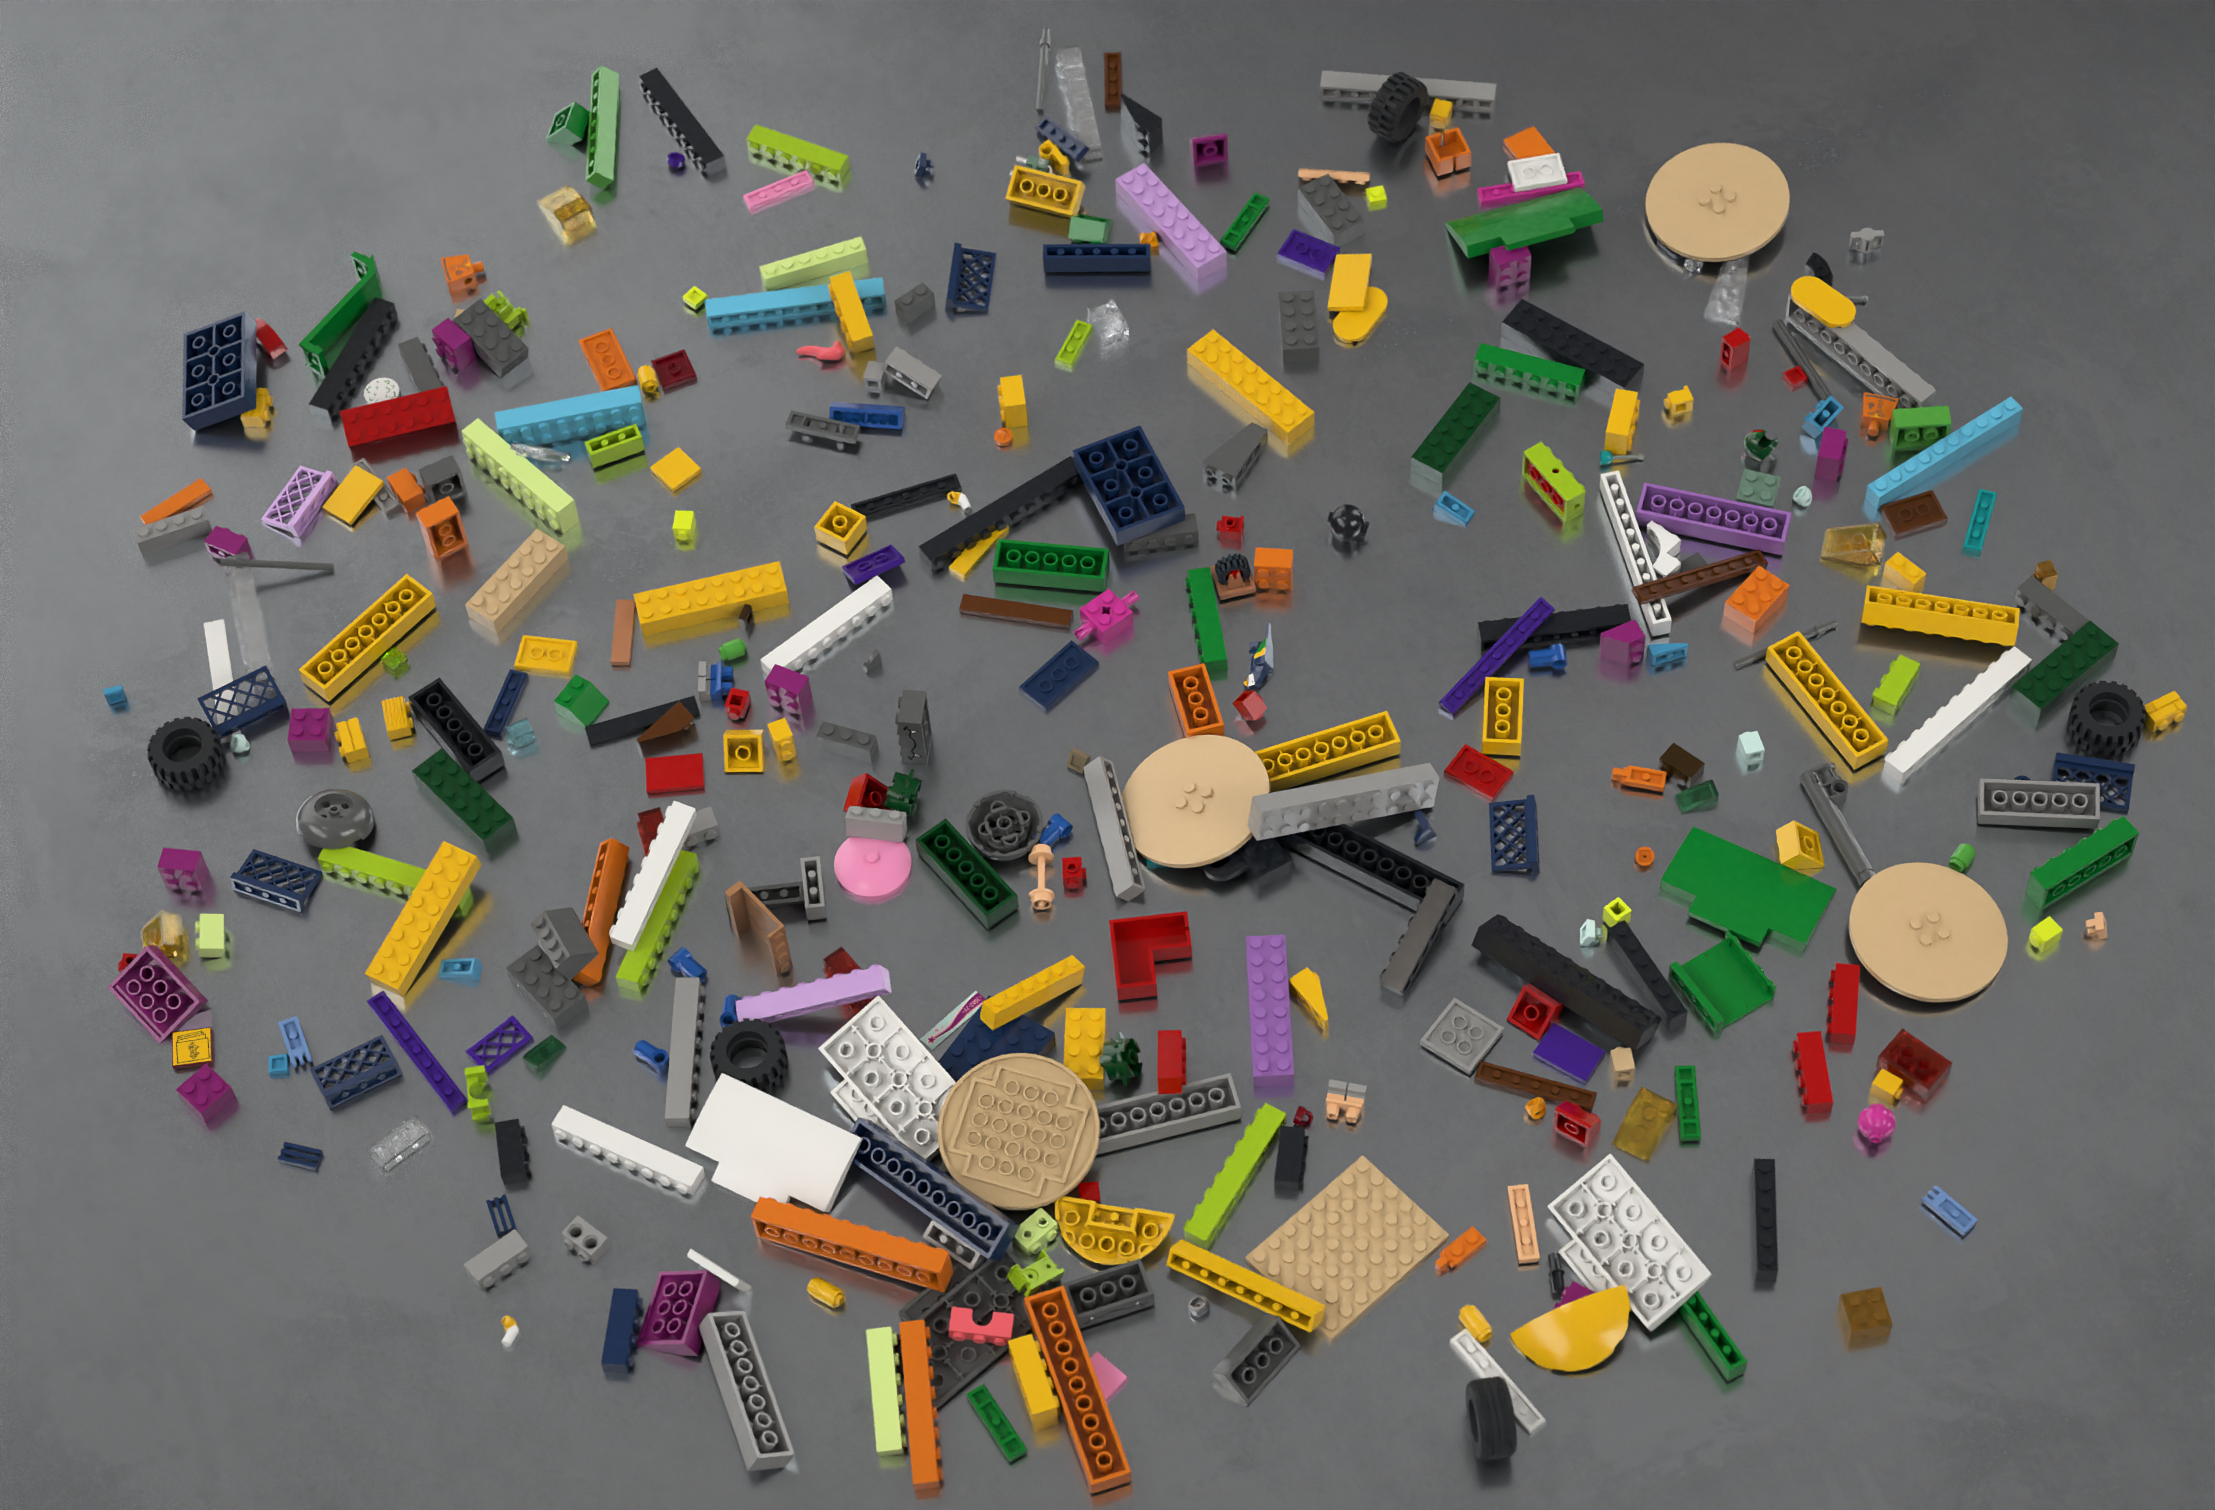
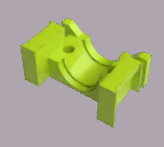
[484,291,529,330]
[464,1065,491,1122]
[1006,1247,1065,1297]

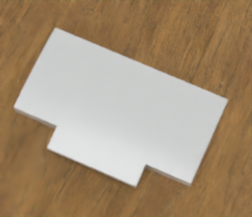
[818,995,956,1162]
[685,1073,863,1213]
[1547,1154,1712,1332]

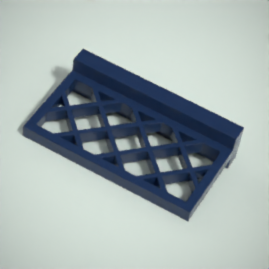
[945,243,996,312]
[197,665,287,739]
[2052,752,2135,812]
[1489,795,1540,873]
[230,849,322,912]
[310,1035,402,1109]

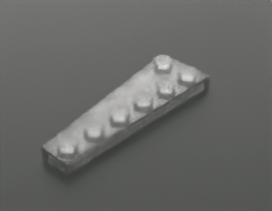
[1704,254,1750,326]

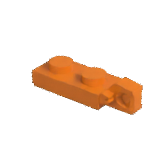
[1611,765,1667,792]
[1435,1226,1487,1273]

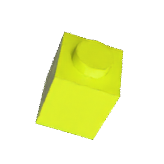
[672,510,696,540]
[1602,897,1632,927]
[2029,916,2063,952]

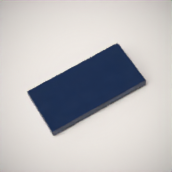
[1019,640,1099,712]

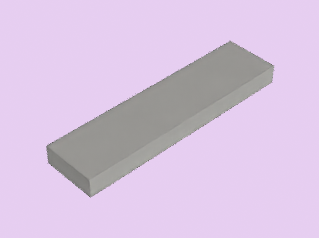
[348,458,402,517]

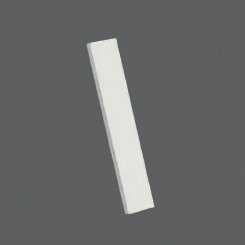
[1450,1329,1546,1435]

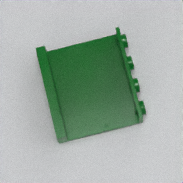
[1669,931,1776,1033]

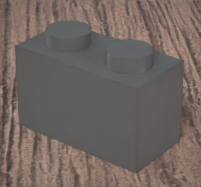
[895,282,935,325]

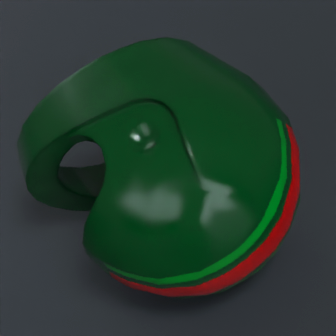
[1743,429,1780,462]

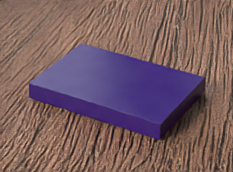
[1277,229,1341,277]
[841,545,905,585]
[1533,1023,1606,1084]

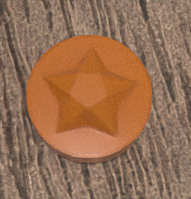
[994,428,1013,446]
[1635,847,1655,867]

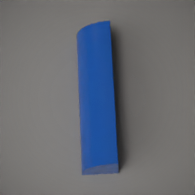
[829,402,905,429]

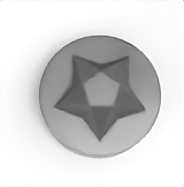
[1188,1295,1210,1316]

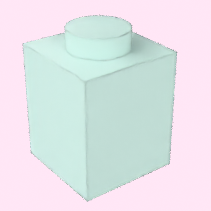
[1737,731,1765,764]

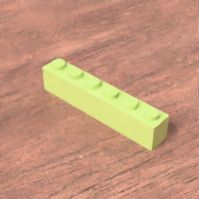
[759,237,868,291]
[866,1326,907,1457]

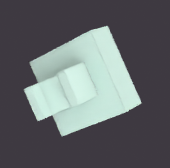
[1580,919,1603,947]

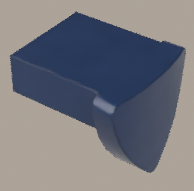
[1414,810,1437,844]

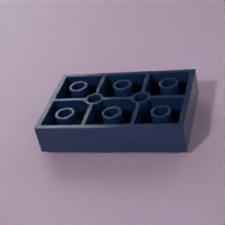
[182,311,257,431]
[1072,426,1185,546]
[938,996,1056,1082]

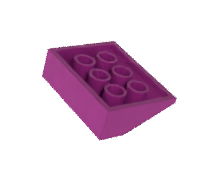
[107,945,208,1043]
[636,1270,721,1356]

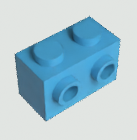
[1801,395,1844,439]

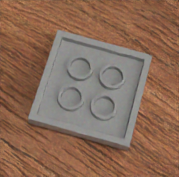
[1420,998,1504,1075]

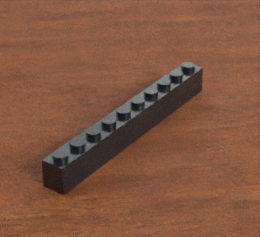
[918,456,1083,572]

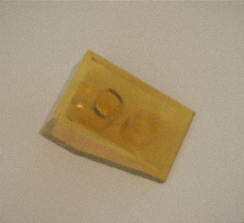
[537,185,594,236]
[1820,522,1887,567]
[1612,1086,1678,1162]

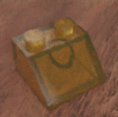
[140,910,185,959]

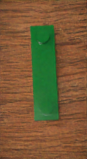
[1220,192,1270,251]
[1674,1065,1701,1141]
[966,1384,1028,1462]

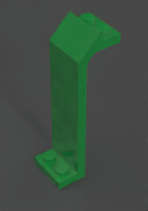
[299,251,382,377]

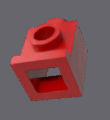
[1216,516,1244,542]
[724,688,751,720]

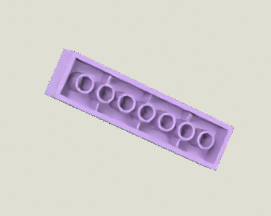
[1115,163,1227,281]

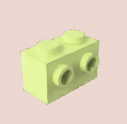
[195,914,224,958]
[1012,1208,1058,1258]

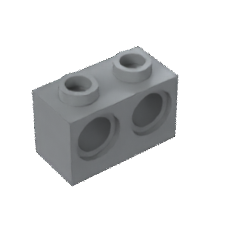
[561,1216,611,1264]

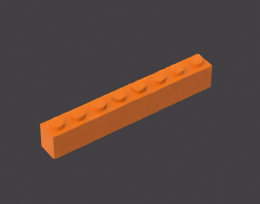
[572,837,630,987]
[899,1320,943,1490]

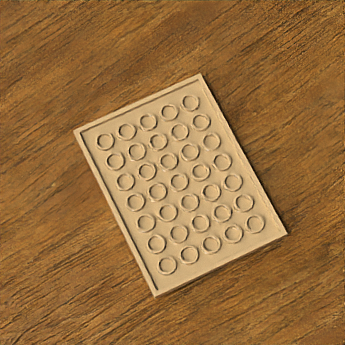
[1245,1155,1449,1342]

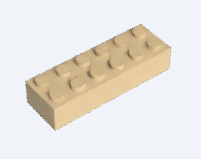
[465,529,568,634]

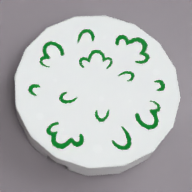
[364,378,401,404]

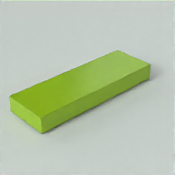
[1055,320,1093,369]

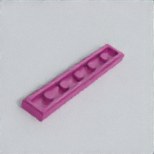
[1477,171,1585,206]

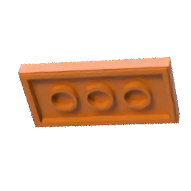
[578,328,637,392]

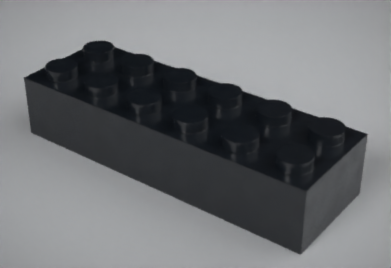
[408,677,505,782]

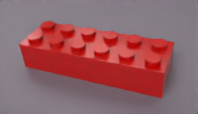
[340,386,457,449]

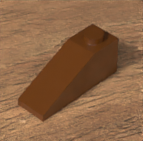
[636,701,694,743]

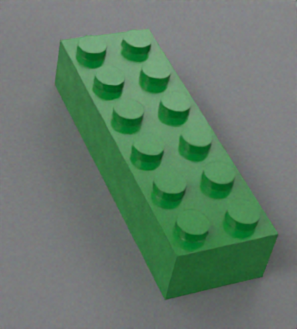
[992,539,1110,592]
[2025,816,2139,910]

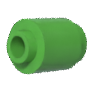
[718,638,747,662]
[1949,843,1976,873]

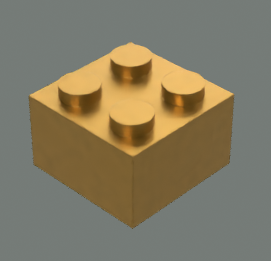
[1838,1287,1893,1342]

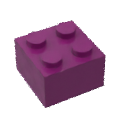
[1489,246,1531,288]
[432,318,477,371]
[1814,427,1849,482]
[765,664,812,715]
[287,708,334,753]
[157,847,209,891]
[175,1064,236,1124]

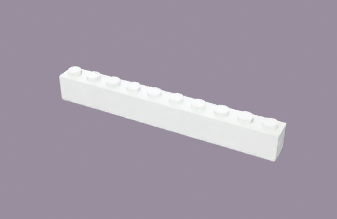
[1600,470,1672,637]
[1883,646,2032,784]

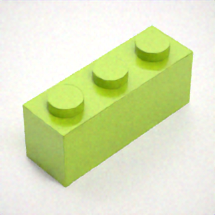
[584,424,645,468]
[1872,654,1921,716]

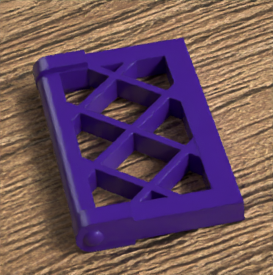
[465,1015,534,1074]

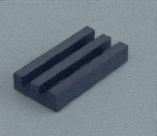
[277,1142,323,1171]
[486,1194,517,1238]

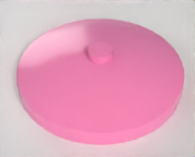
[834,836,912,900]

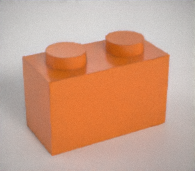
[387,467,426,512]

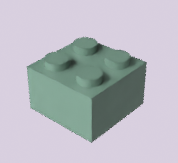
[1736,469,1781,509]

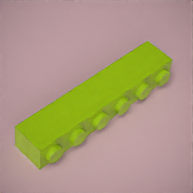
[746,124,850,182]

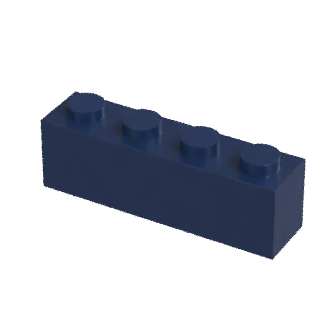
[601,1288,643,1374]

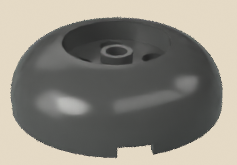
[296,789,374,849]
[966,790,1043,861]

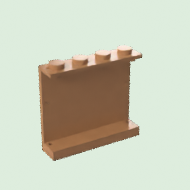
[725,881,793,977]

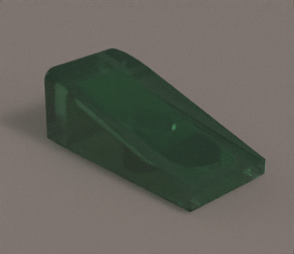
[1675,780,1719,812]
[522,1034,566,1074]

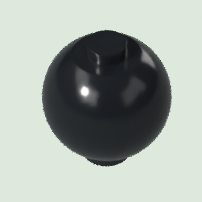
[1326,504,1369,541]

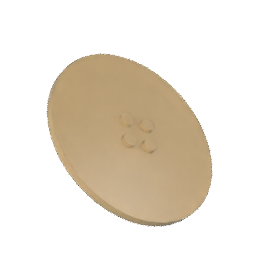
[1646,143,1790,262]
[1122,735,1271,868]
[1849,862,2008,1002]
[938,1053,1100,1210]

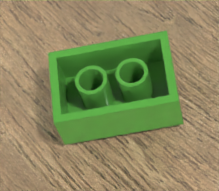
[1889,406,1952,449]

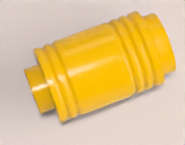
[807,1277,845,1308]
[1458,1305,1493,1343]

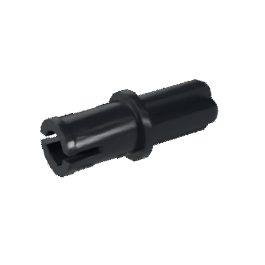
[1548,1253,1565,1294]

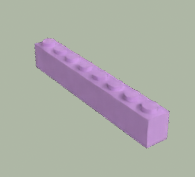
[736,965,891,1023]

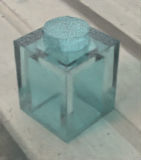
[505,718,537,751]

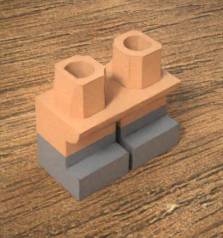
[1326,1079,1367,1123]

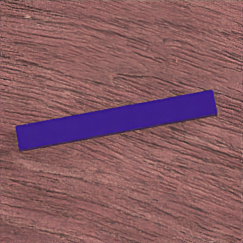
[1439,597,1555,716]
[367,991,468,1114]

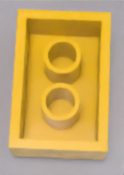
[1604,388,1640,456]

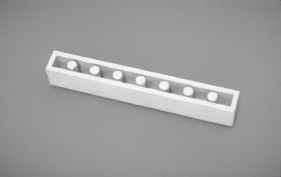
[760,576,893,675]
[609,801,697,951]
[551,1105,705,1195]

